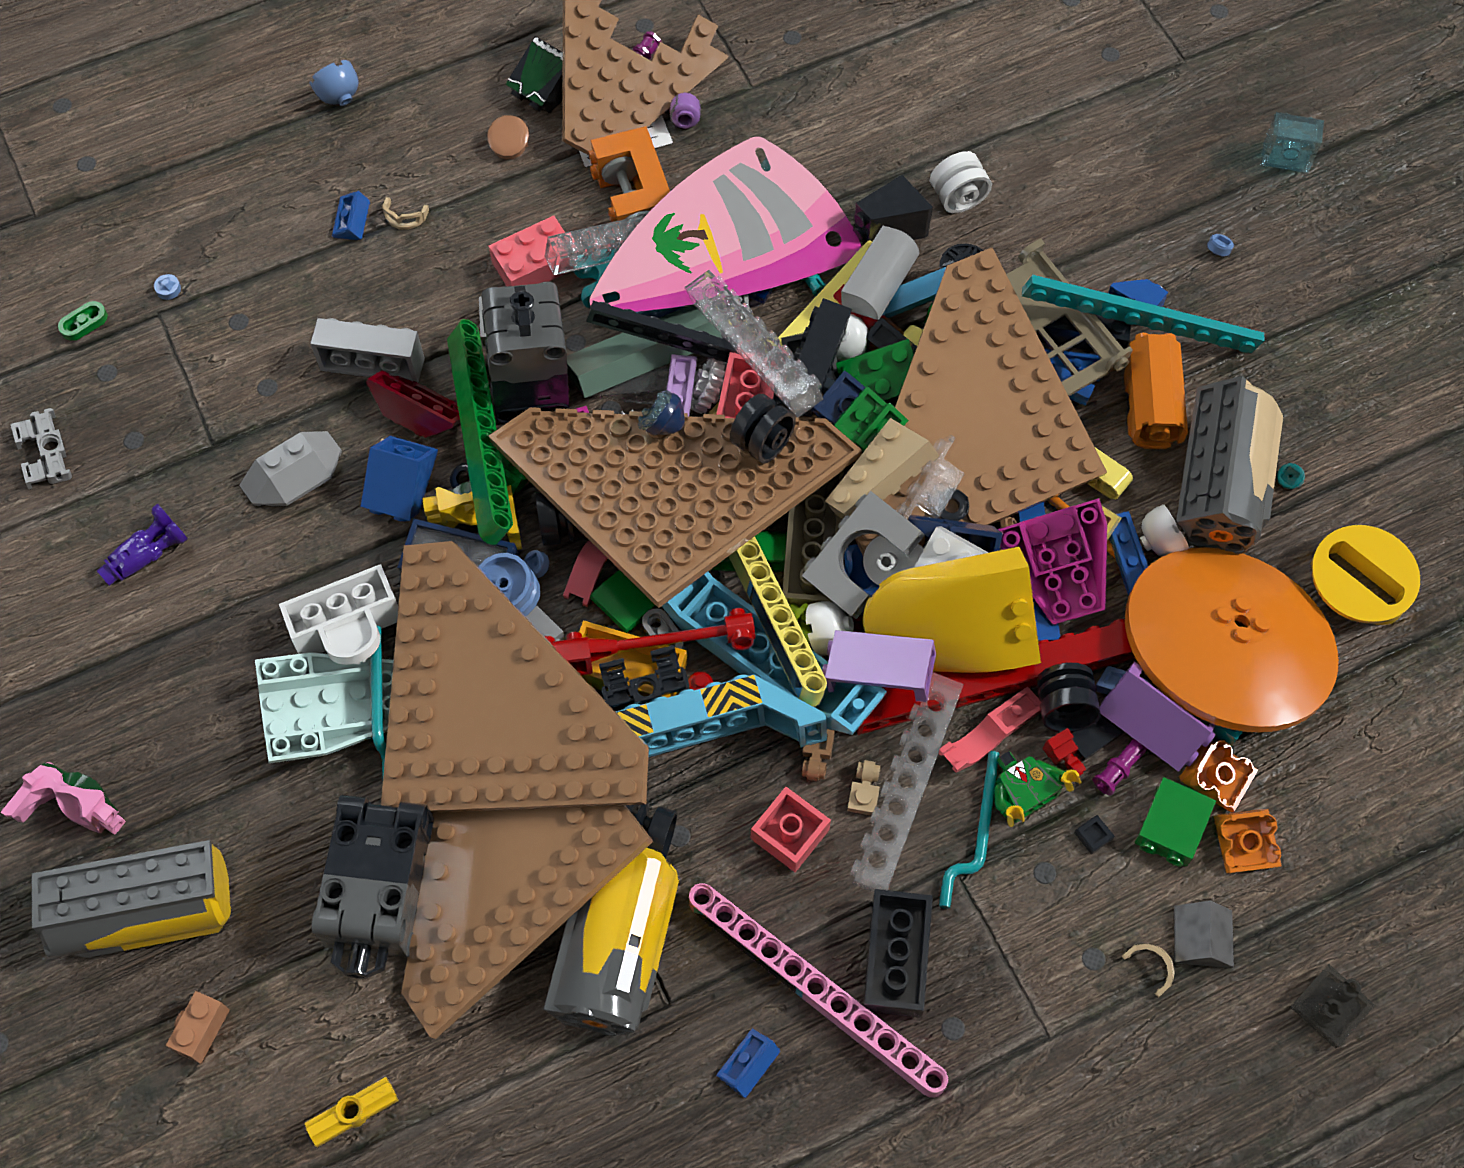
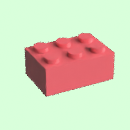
[489,216,578,287]

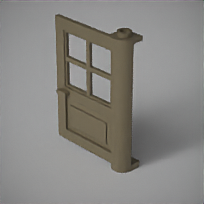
[1006,238,1133,396]

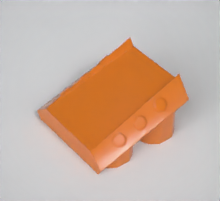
[1179,740,1258,813]
[1214,809,1282,873]

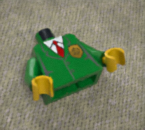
[994,751,1082,827]

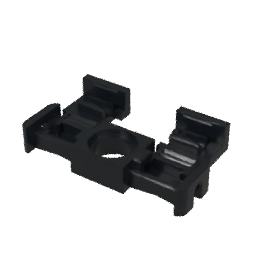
[599,645,690,708]

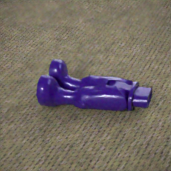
[97,504,188,586]

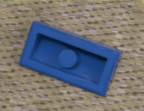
[332,191,370,240]
[716,1028,780,1097]

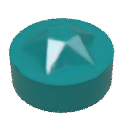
[1277,463,1305,489]

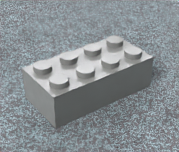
[310,318,425,383]

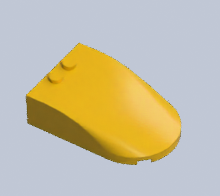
[863,547,1041,673]

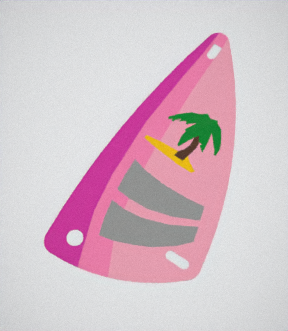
[590,137,862,312]

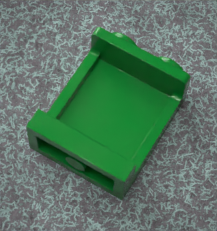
[1134,777,1216,867]

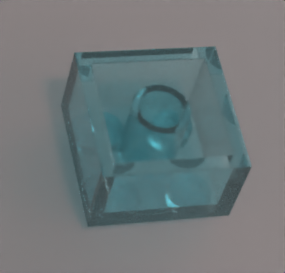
[1261,112,1324,173]

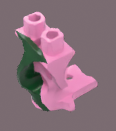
[1,762,125,835]

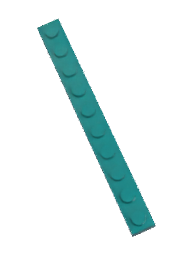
[1022,275,1265,353]

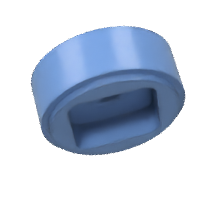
[1207,234,1234,256]
[154,274,181,300]
[524,550,549,578]

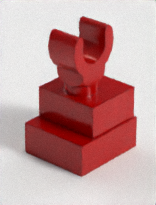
[1042,728,1086,776]

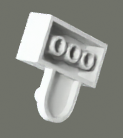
[863,526,988,585]
[279,564,398,665]

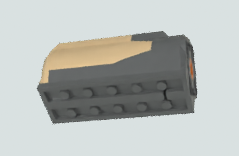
[1176,376,1283,554]

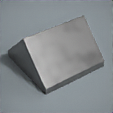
[1174,900,1234,968]

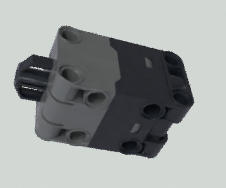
[481,282,569,423]
[312,795,434,979]

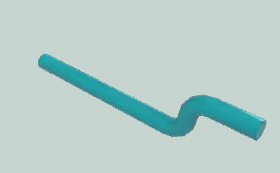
[371,626,386,776]
[939,751,999,909]

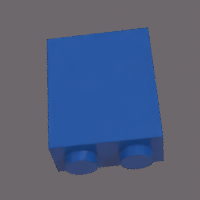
[361,436,438,521]

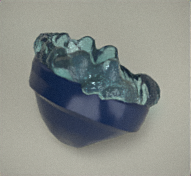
[638,390,685,436]

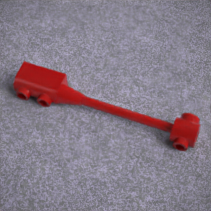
[544,608,755,675]

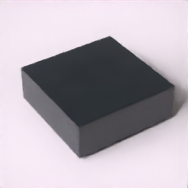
[1074,815,1115,855]

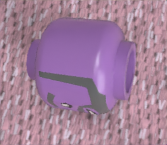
[670,93,700,129]

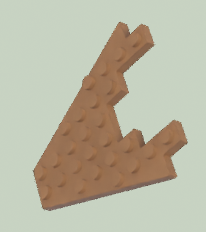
[562,0,728,155]

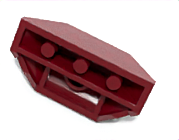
[367,370,460,438]

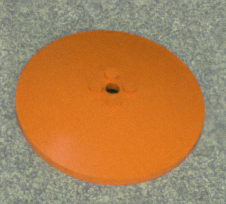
[1125,547,1339,732]

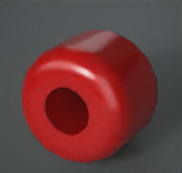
[688,672,713,690]

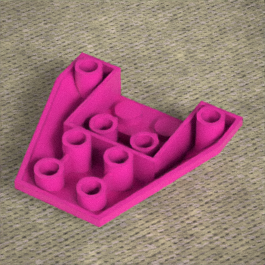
[998,498,1107,625]

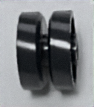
[730,394,796,463]

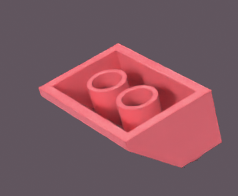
[717,352,781,418]

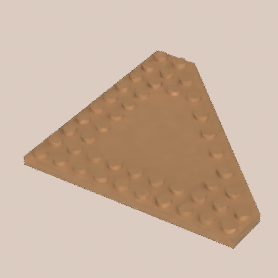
[855,248,1107,557]
[489,408,862,608]
[381,541,649,813]
[401,805,653,1039]

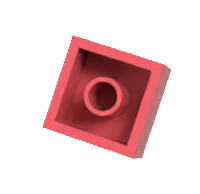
[751,787,831,873]

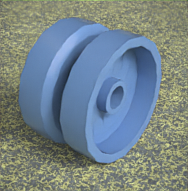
[478,553,540,616]

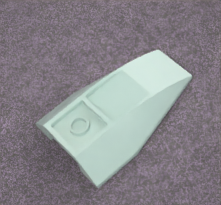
[255,653,394,763]

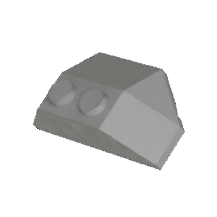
[239,431,342,506]

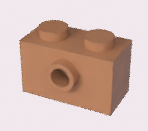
[166,991,230,1064]

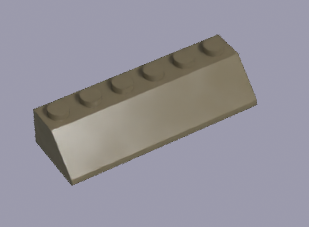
[783,469,845,607]

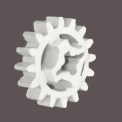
[691,359,725,414]

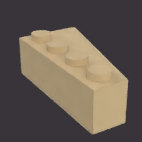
[825,418,940,519]

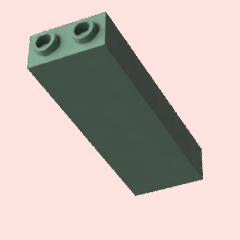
[567,303,723,398]

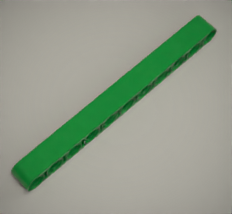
[447,319,513,545]

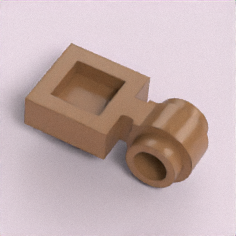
[802,729,835,781]

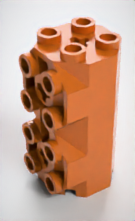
[1124,333,1188,449]

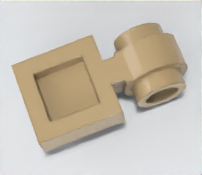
[847,760,880,816]

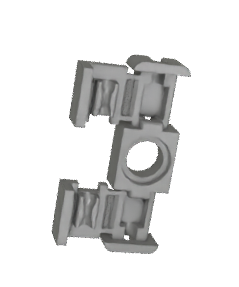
[10,408,72,489]

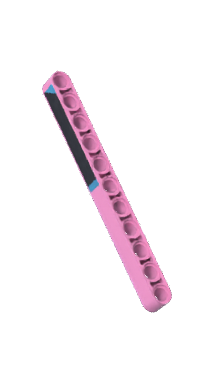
[689,883,948,1098]

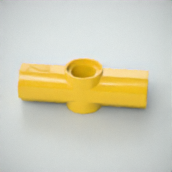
[305,1077,399,1147]

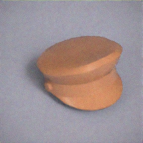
[487,115,529,159]

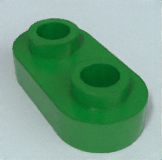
[58,301,108,341]

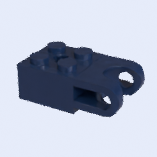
[908,515,1003,553]

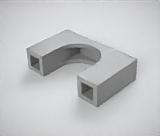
[802,491,925,619]

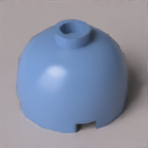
[309,60,359,106]

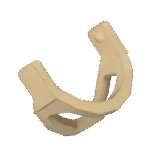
[382,197,429,230]
[1122,944,1175,997]

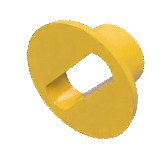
[1311,525,1420,625]

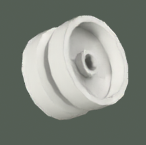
[930,151,992,213]

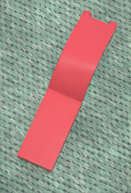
[563,540,608,607]
[938,686,1041,773]

